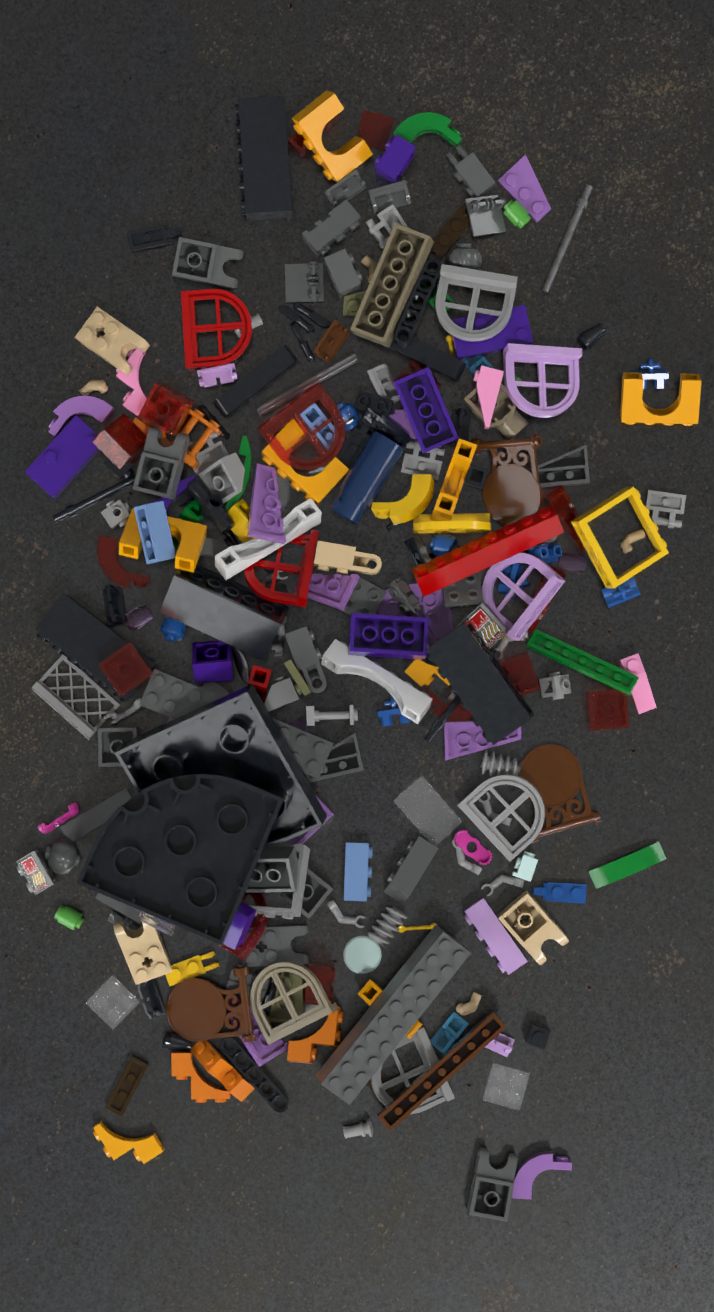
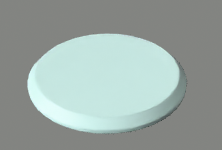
[343,936,382,974]

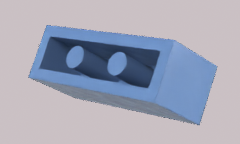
[134,501,176,564]
[344,842,373,901]

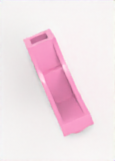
[116,349,154,419]

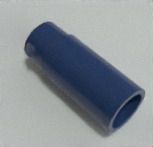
[329,431,404,525]

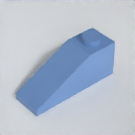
[292,398,346,456]

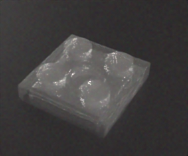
[86,975,140,1029]
[482,1062,530,1111]

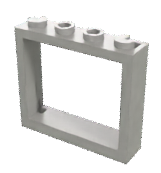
[248,843,310,919]

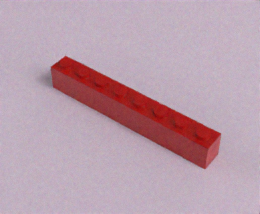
[411,505,564,597]

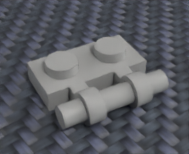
[366,204,408,250]
[187,432,229,476]
[401,441,445,481]
[645,490,686,529]

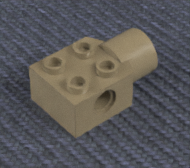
[463,383,529,440]

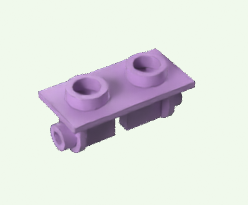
[197,363,238,388]
[485,1033,515,1057]

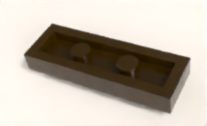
[105,1056,149,1116]

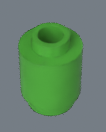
[503,200,531,229]
[54,904,84,931]

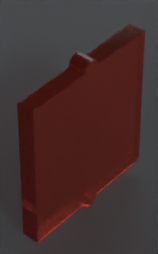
[357,110,394,151]

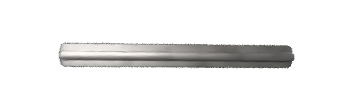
[256,353,358,416]

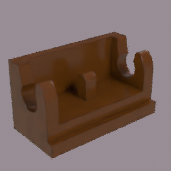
[313,320,351,364]

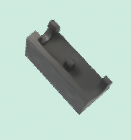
[325,170,367,208]
[368,180,411,214]

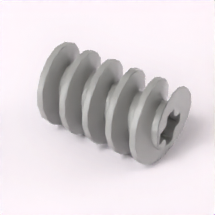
[481,749,523,776]
[367,906,408,948]

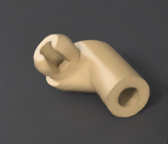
[361,255,378,283]
[79,380,108,396]
[620,529,645,553]
[456,992,482,1016]

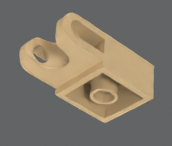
[75,307,150,375]
[314,541,382,575]
[497,890,569,965]
[113,912,172,985]

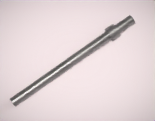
[541,184,593,293]

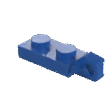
[533,882,587,904]

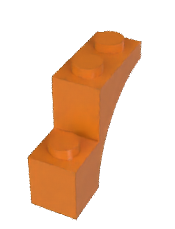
[287,1006,344,1064]
[190,1040,255,1102]
[171,1051,231,1103]

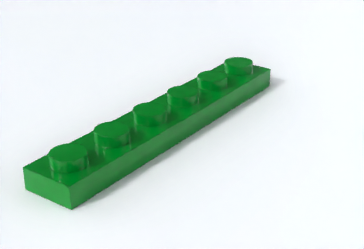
[527,629,639,696]

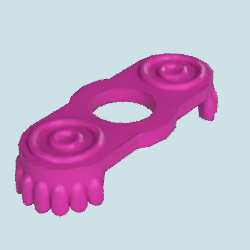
[37,802,80,834]
[454,830,492,865]

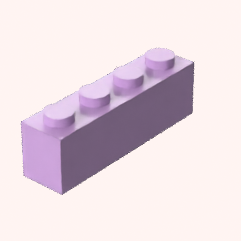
[463,897,528,975]

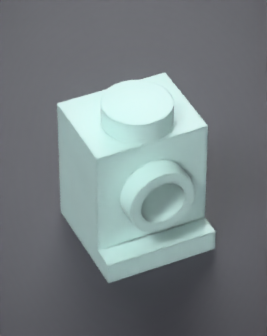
[511,851,538,882]

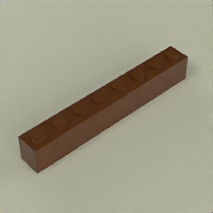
[377,1011,506,1132]

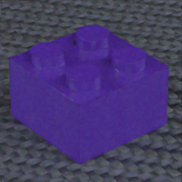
[374,134,416,184]
[192,640,233,684]

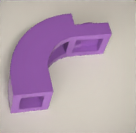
[48,396,115,437]
[512,1151,572,1199]

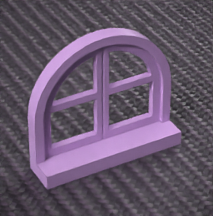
[503,343,582,418]
[482,553,565,641]

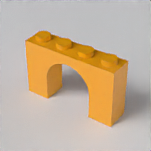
[291,90,373,182]
[620,372,702,426]
[261,418,349,506]
[430,439,477,521]
[119,508,207,573]

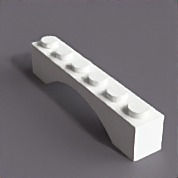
[215,498,322,580]
[321,639,432,724]

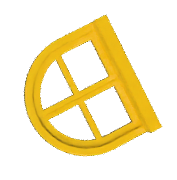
[413,513,491,534]

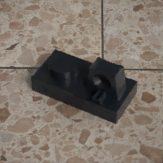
[404,534,437,566]

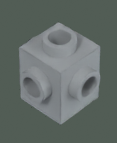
[101,499,132,529]
[539,672,571,700]

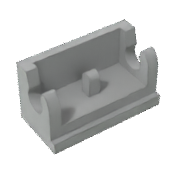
[367,363,399,403]

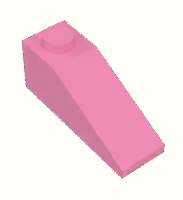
[473,365,504,429]
[618,653,657,714]

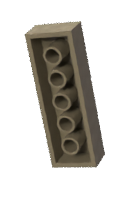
[350,223,434,348]

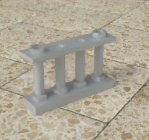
[306,705,358,726]

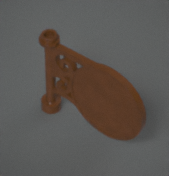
[471,433,543,526]
[519,744,601,843]
[166,967,257,1042]

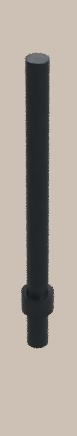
[53,474,136,523]

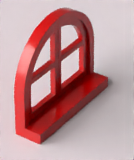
[181,289,253,370]
[244,530,319,607]

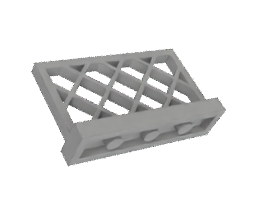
[32,655,120,740]

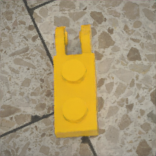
[165,951,219,986]

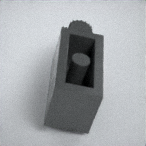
[446,145,496,198]

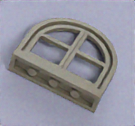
[250,961,339,1045]

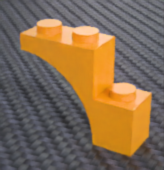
[404,659,450,687]
[93,1121,164,1164]

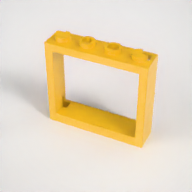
[571,487,669,589]

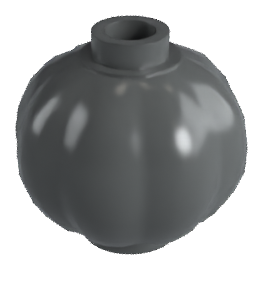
[446,243,482,270]
[44,838,81,874]

